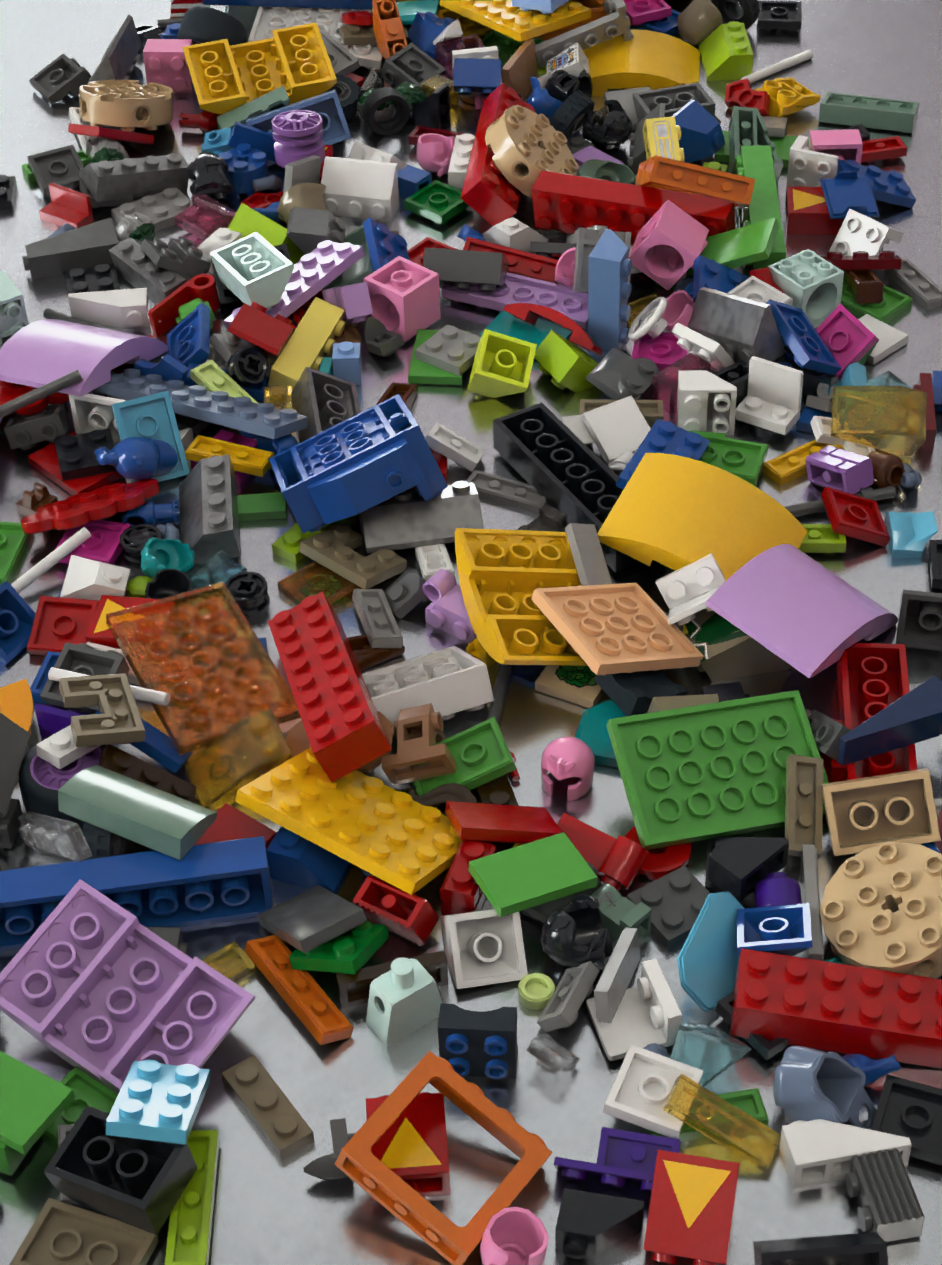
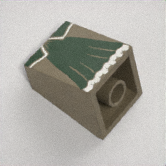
[685,610,792,682]

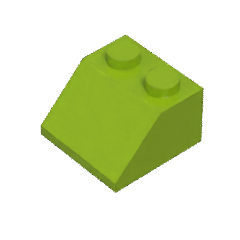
[534,330,598,393]

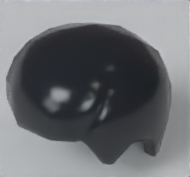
[145,569,193,614]

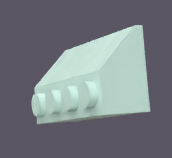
[210,232,295,311]

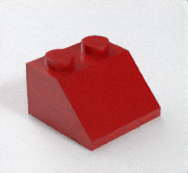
[227,302,295,357]

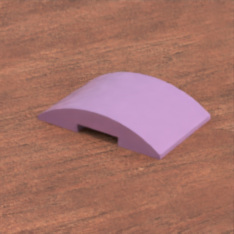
[0,319,168,397]
[705,544,898,679]
[0,879,255,1094]

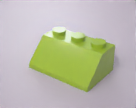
[698,21,753,81]
[228,203,305,264]

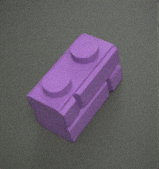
[805,445,874,494]

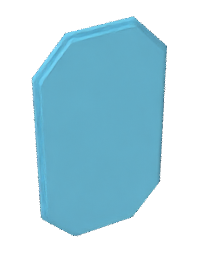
[677,891,745,1012]

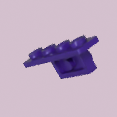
[554,1127,681,1193]

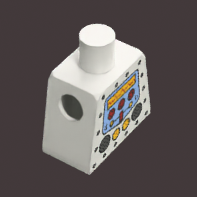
[537,42,590,89]

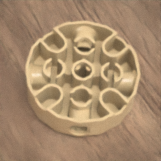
[79,80,174,131]
[485,105,579,198]
[820,842,942,979]

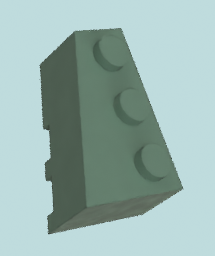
[217,85,290,130]
[729,106,783,184]

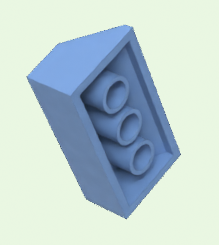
[246,90,351,166]
[588,229,632,352]

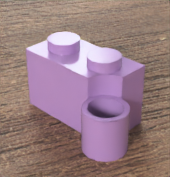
[322,282,373,324]
[422,569,477,643]

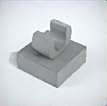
[805,383,846,414]

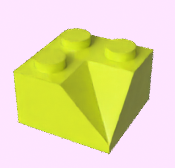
[467,329,537,398]

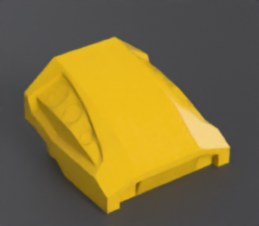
[754,77,821,117]

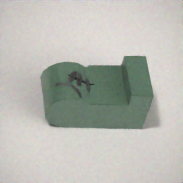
[590,884,652,942]

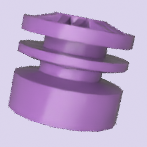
[271,110,325,168]

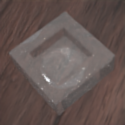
[526,1038,580,1074]

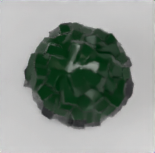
[393,82,427,120]

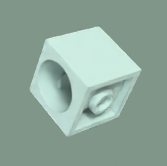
[768,249,844,328]
[0,270,29,348]

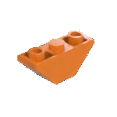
[372,0,407,60]

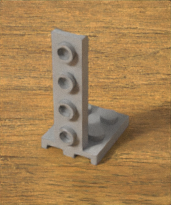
[535,0,634,68]
[566,225,631,293]

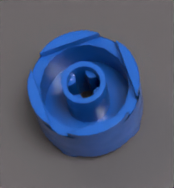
[218,143,269,197]

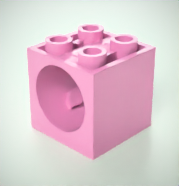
[629,200,709,290]
[364,256,441,342]

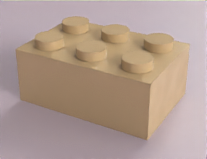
[821,768,941,856]

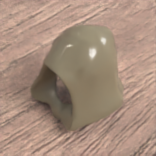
[677,0,723,46]
[277,183,328,226]

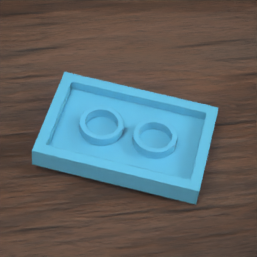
[111,391,190,482]
[106,1060,210,1145]

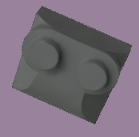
[586,347,659,400]

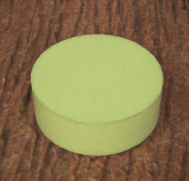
[518,973,555,1010]

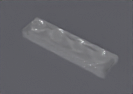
[18,811,92,862]

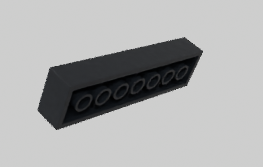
[493,402,641,573]

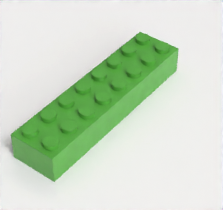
[736,145,786,277]

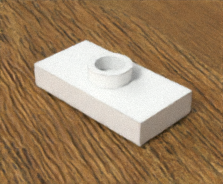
[415,544,455,581]

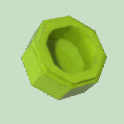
[126,576,153,598]

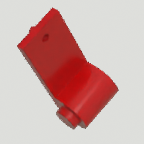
[148,274,220,339]
[557,813,648,891]

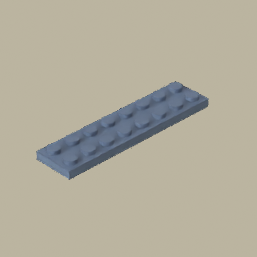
[95,369,308,439]

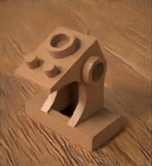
[381,703,456,786]

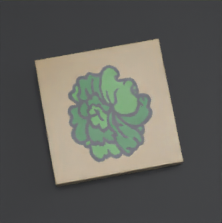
[535,665,605,708]

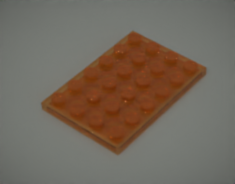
[106,582,301,755]

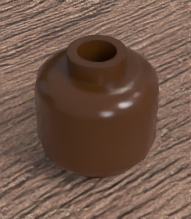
[866,450,905,489]

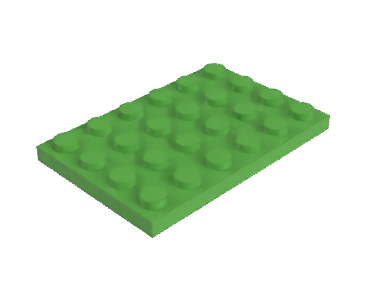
[606,690,829,850]

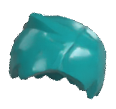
[141,537,195,579]

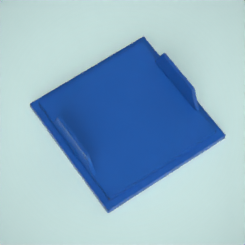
[820,171,880,219]

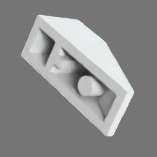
[68,288,150,329]
[779,1119,912,1188]

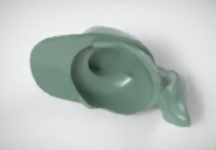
[578,159,637,185]

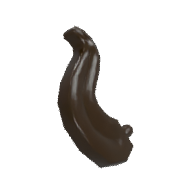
[409,783,478,807]

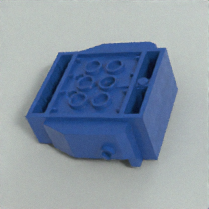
[269,394,448,533]

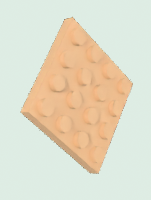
[531,582,704,676]

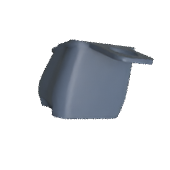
[773,1046,877,1130]

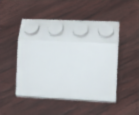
[362,646,494,736]

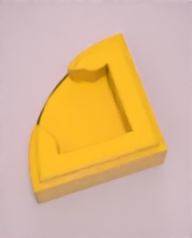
[466,637,496,667]

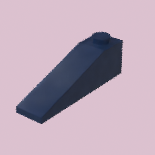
[838,676,942,766]

